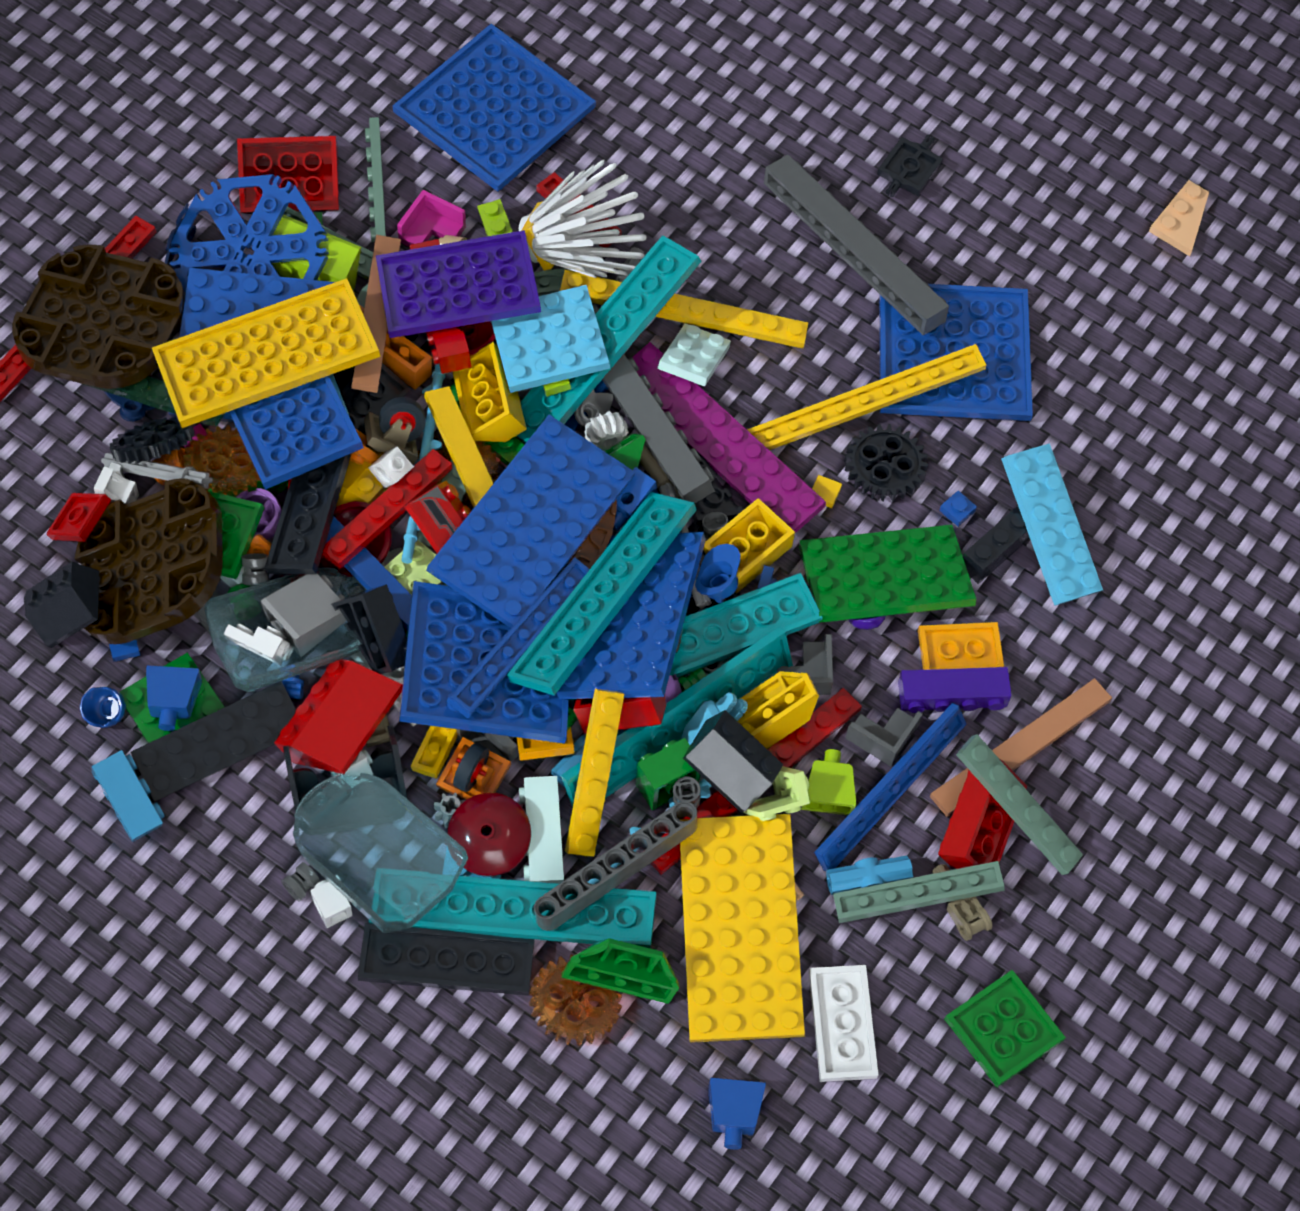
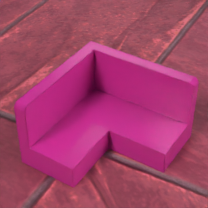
[397,190,466,247]

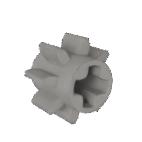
[434,793,466,828]

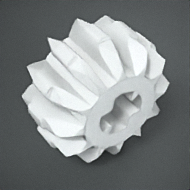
[584,411,629,451]

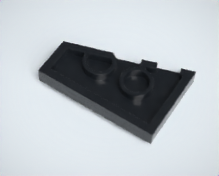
[692,452,744,525]

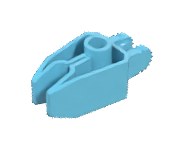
[681,693,748,745]

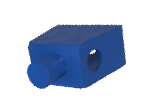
[613,467,658,531]
[146,665,202,731]
[708,1078,766,1150]

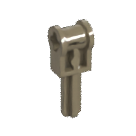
[932,864,992,941]

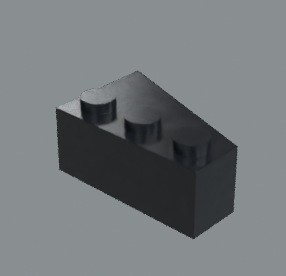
[331,584,407,674]

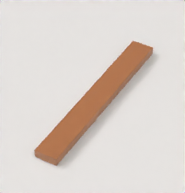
[351,235,401,393]
[930,678,1112,817]

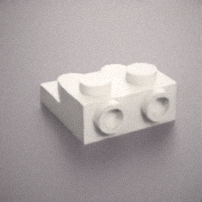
[224,624,294,666]

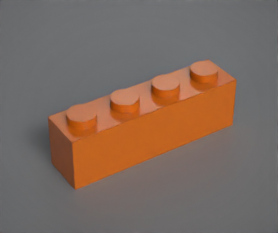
[359,305,432,390]

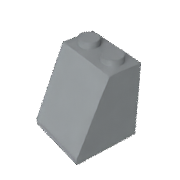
[261,574,346,657]

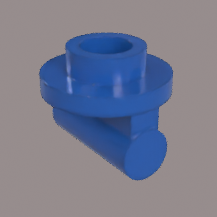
[277,673,304,699]

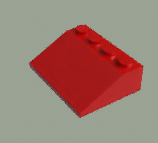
[237,136,339,213]
[274,658,403,774]

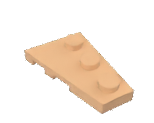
[1149,180,1209,256]

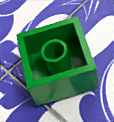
[635,738,701,811]

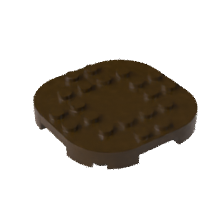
[12,244,185,389]
[75,478,223,644]

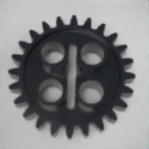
[110,416,195,464]
[844,424,928,502]

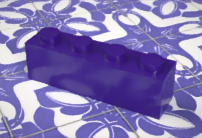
[898,667,1012,713]

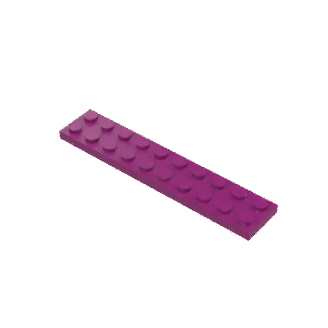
[632,342,826,533]

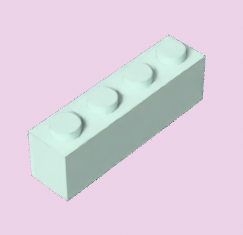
[519,776,564,884]

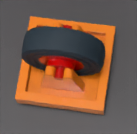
[436,737,512,800]

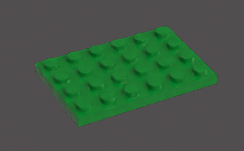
[799,525,976,623]

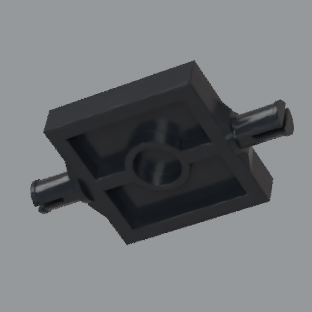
[877,135,943,197]

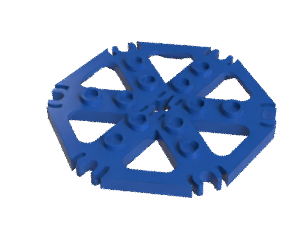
[169,174,329,293]

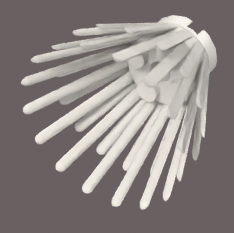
[519,160,647,278]

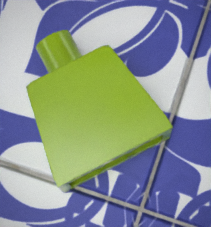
[801,749,856,815]

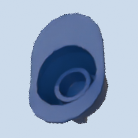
[695,544,741,604]

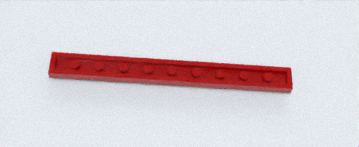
[0,216,157,402]
[644,688,862,875]

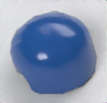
[79,687,126,728]

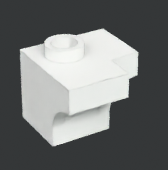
[94,462,139,504]

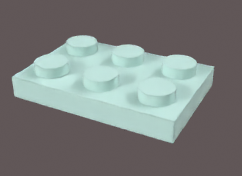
[658,323,731,386]

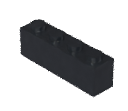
[963,506,1030,584]

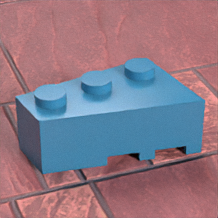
[92,750,165,842]

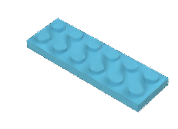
[1001,443,1103,606]

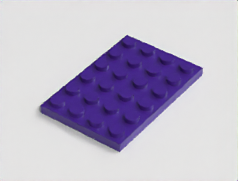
[376,230,541,338]

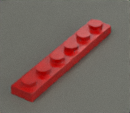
[322,449,453,569]

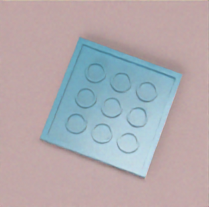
[491,285,610,393]

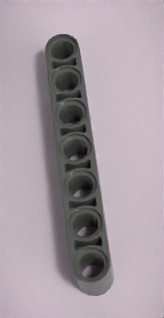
[534,801,697,931]

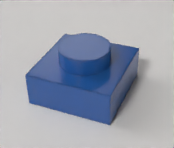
[939,491,977,527]
[757,565,777,589]

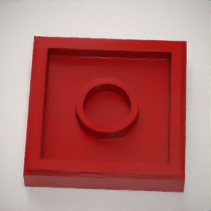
[46,493,111,542]

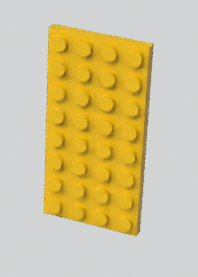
[152,278,381,428]
[679,814,805,1042]

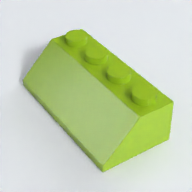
[272,215,361,290]

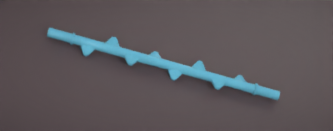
[401,364,445,564]

